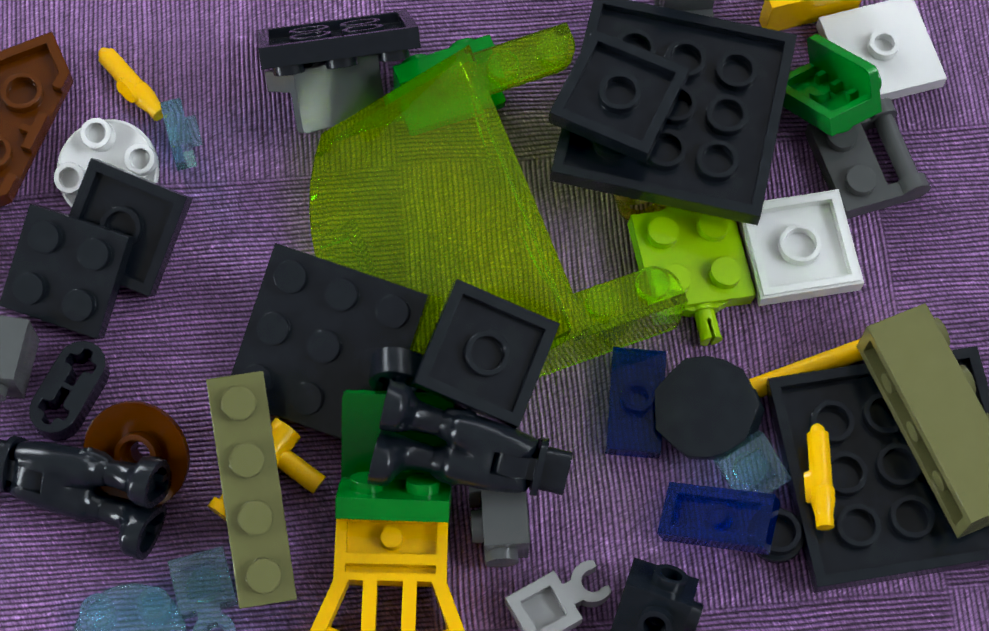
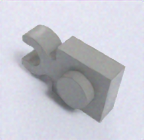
[505,560,612,631]

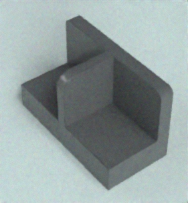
[265,54,386,133]

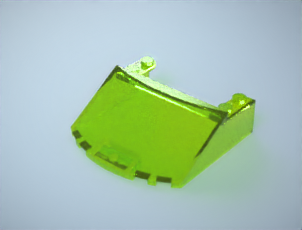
[309,22,688,377]

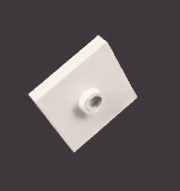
[816,0,947,100]
[738,189,864,306]

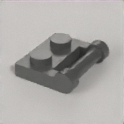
[805,98,931,219]

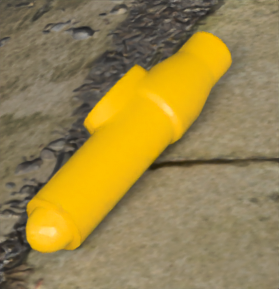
[98,47,167,121]
[804,423,835,530]

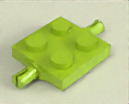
[627,206,756,346]

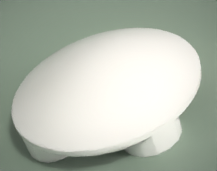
[54,118,159,207]

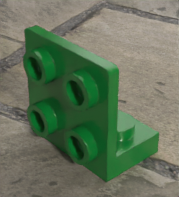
[335,390,454,523]

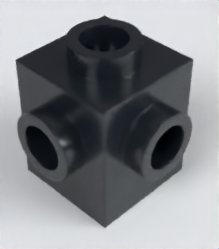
[610,557,704,631]

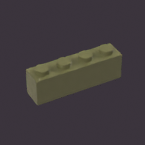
[856,303,989,539]
[206,371,297,609]

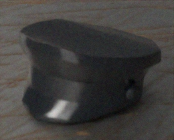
[655,356,765,460]

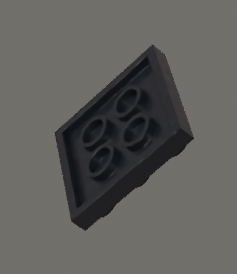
[258,10,421,76]
[231,243,431,439]

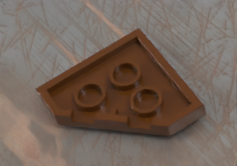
[0,32,73,207]

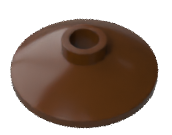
[83,401,190,504]

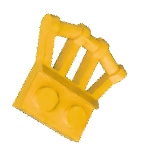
[310,519,465,631]

